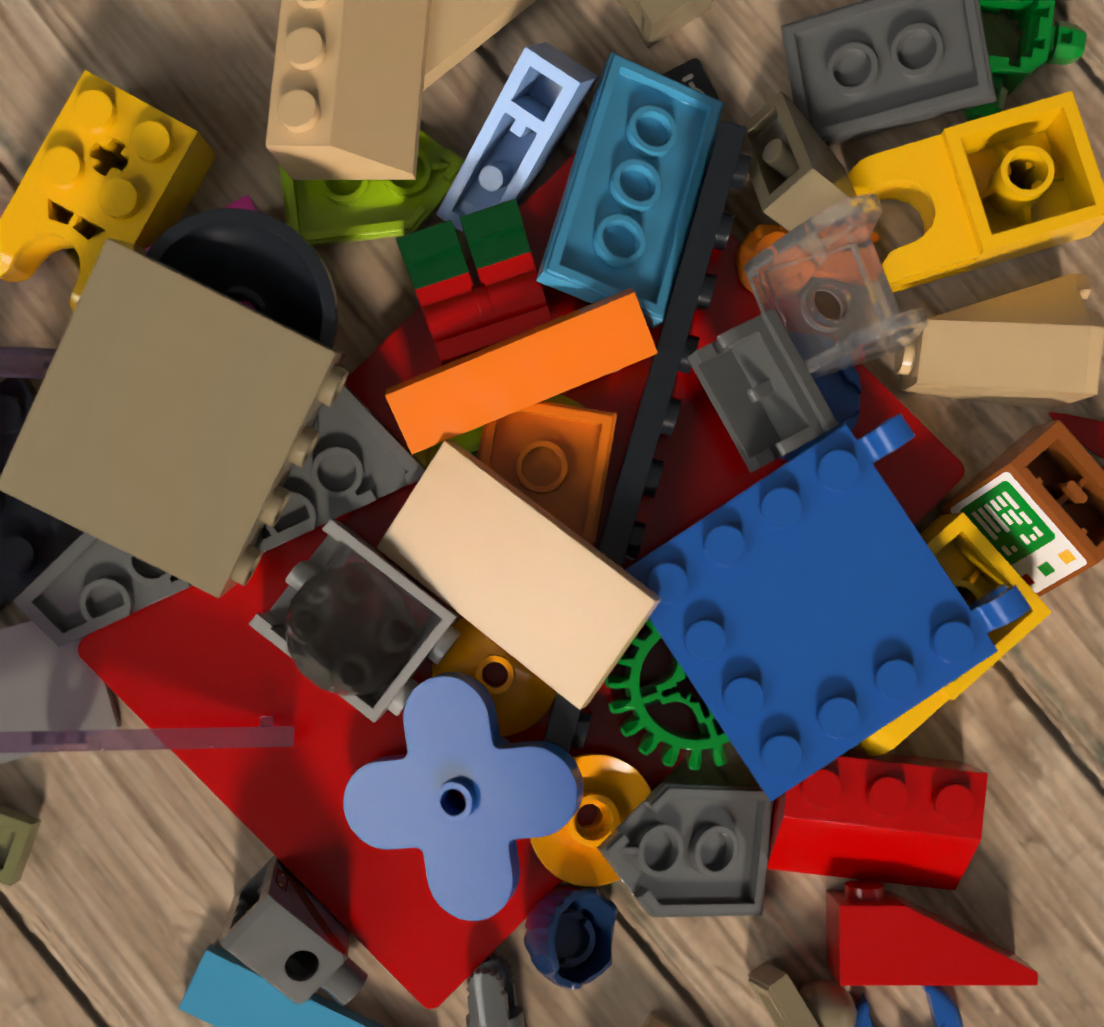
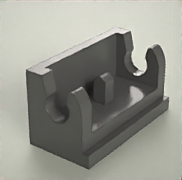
[687,308,839,473]

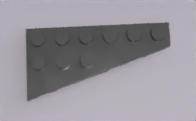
[13,383,427,648]

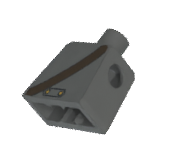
[219,855,368,1006]

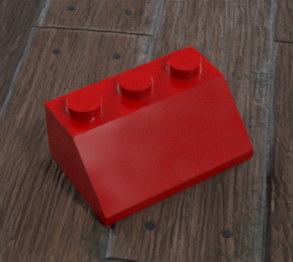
[767,749,988,890]

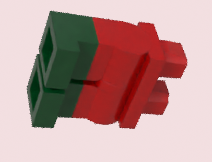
[395,198,552,365]

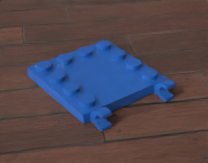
[625,413,1031,801]

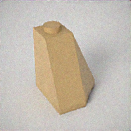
[894,273,1104,410]

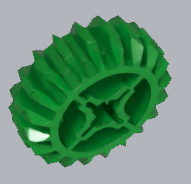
[604,618,734,770]

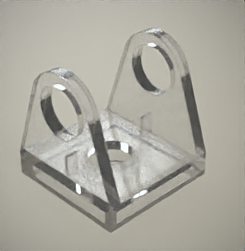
[744,194,928,379]

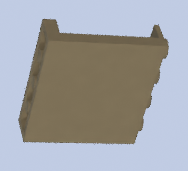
[0,238,349,598]

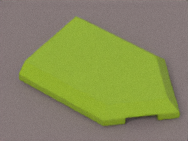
[279,129,465,246]

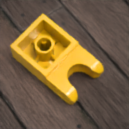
[0,70,217,313]
[848,91,1104,293]
[858,512,1052,756]

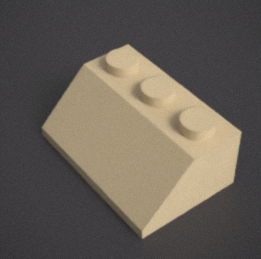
[265,0,431,180]

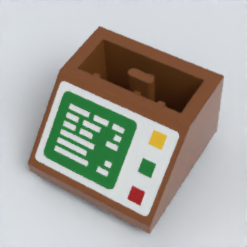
[938,420,1104,597]

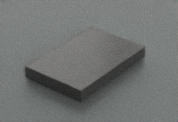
[781,0,997,146]

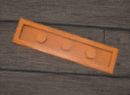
[385,288,658,454]

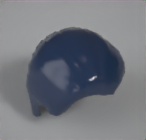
[524,884,618,990]

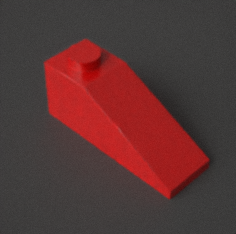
[826,880,1038,986]

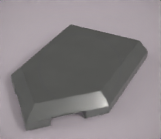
[597,782,774,917]

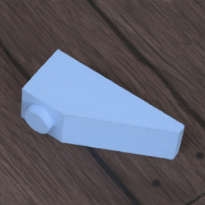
[436,42,599,232]

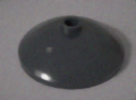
[146,208,338,348]

